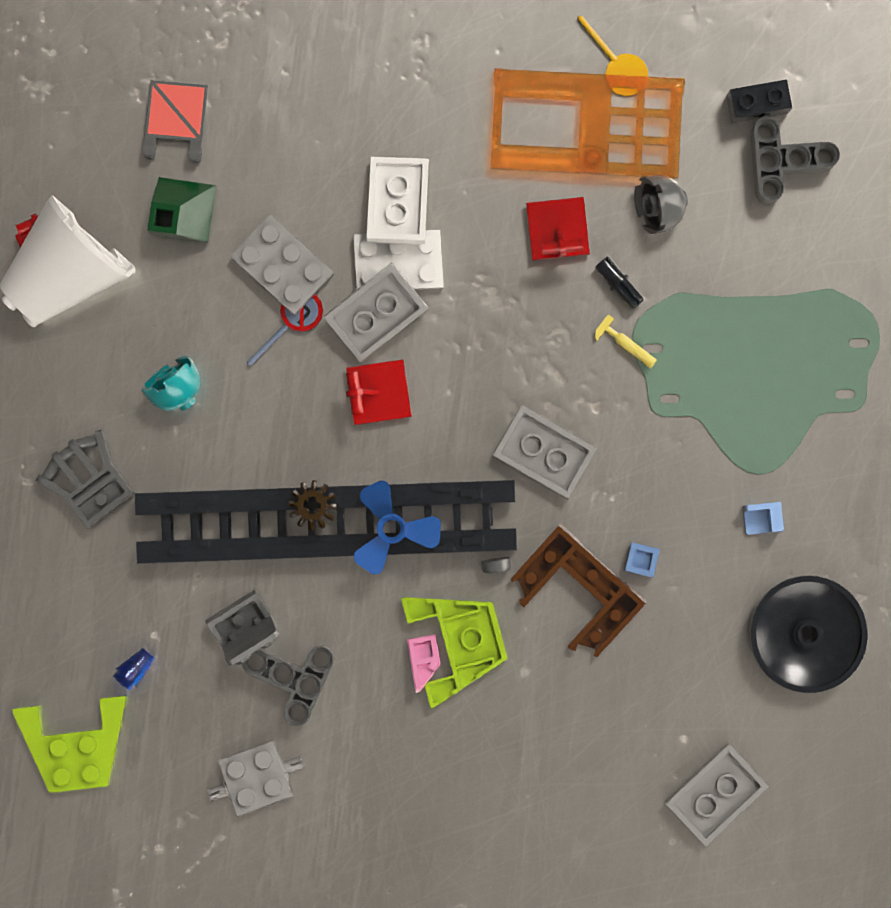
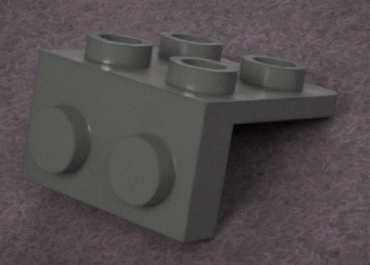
[205,589,279,666]

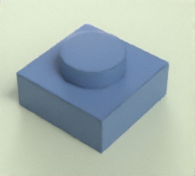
[624,542,660,577]

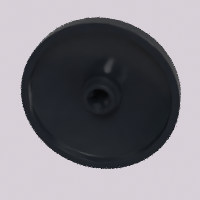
[749,576,868,693]

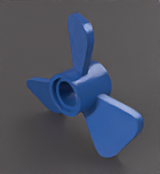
[354,480,441,574]

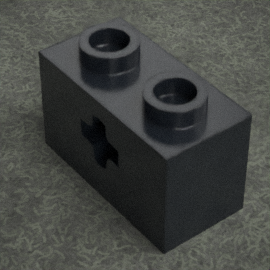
[726,79,792,124]

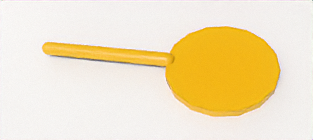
[578,15,648,96]

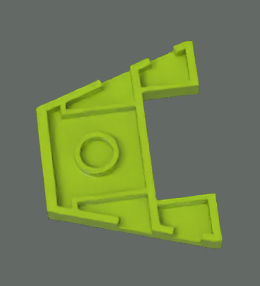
[401,597,508,708]
[12,695,127,793]

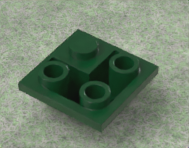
[147,177,216,243]

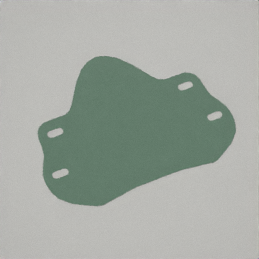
[632,289,880,475]

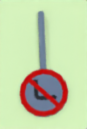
[247,294,323,366]

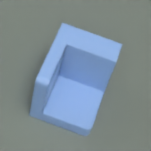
[743,502,784,535]

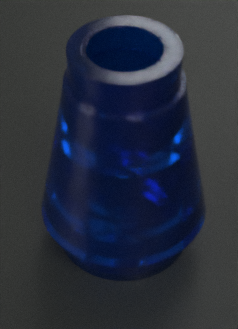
[113,648,155,692]

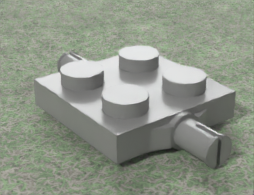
[207,741,305,816]

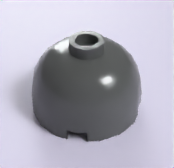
[634,175,688,234]

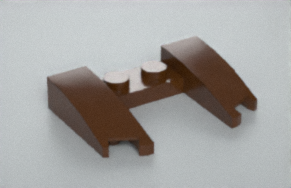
[511,523,647,657]

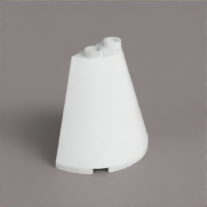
[0,195,135,327]

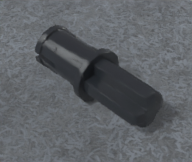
[595,256,644,309]

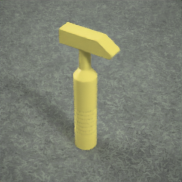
[595,315,657,369]

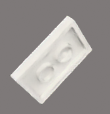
[367,157,429,244]
[354,230,444,290]

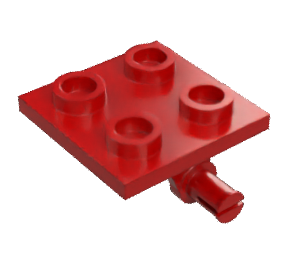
[526,197,590,261]
[346,359,412,425]

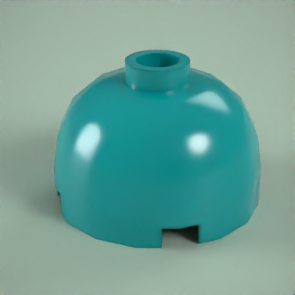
[141,356,201,411]

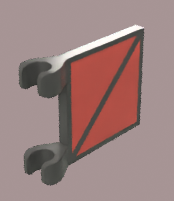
[142,80,208,163]

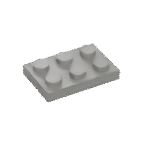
[230,215,334,316]
[324,262,428,362]
[493,405,597,499]
[665,743,769,847]

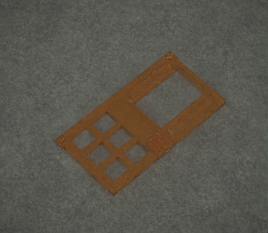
[491,68,685,179]

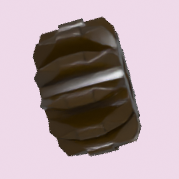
[287,480,338,531]

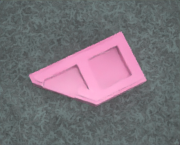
[407,634,441,693]

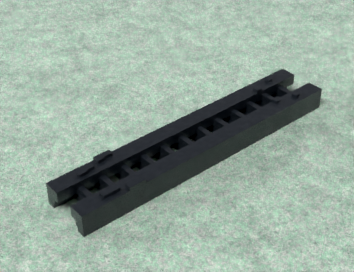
[135,480,517,564]

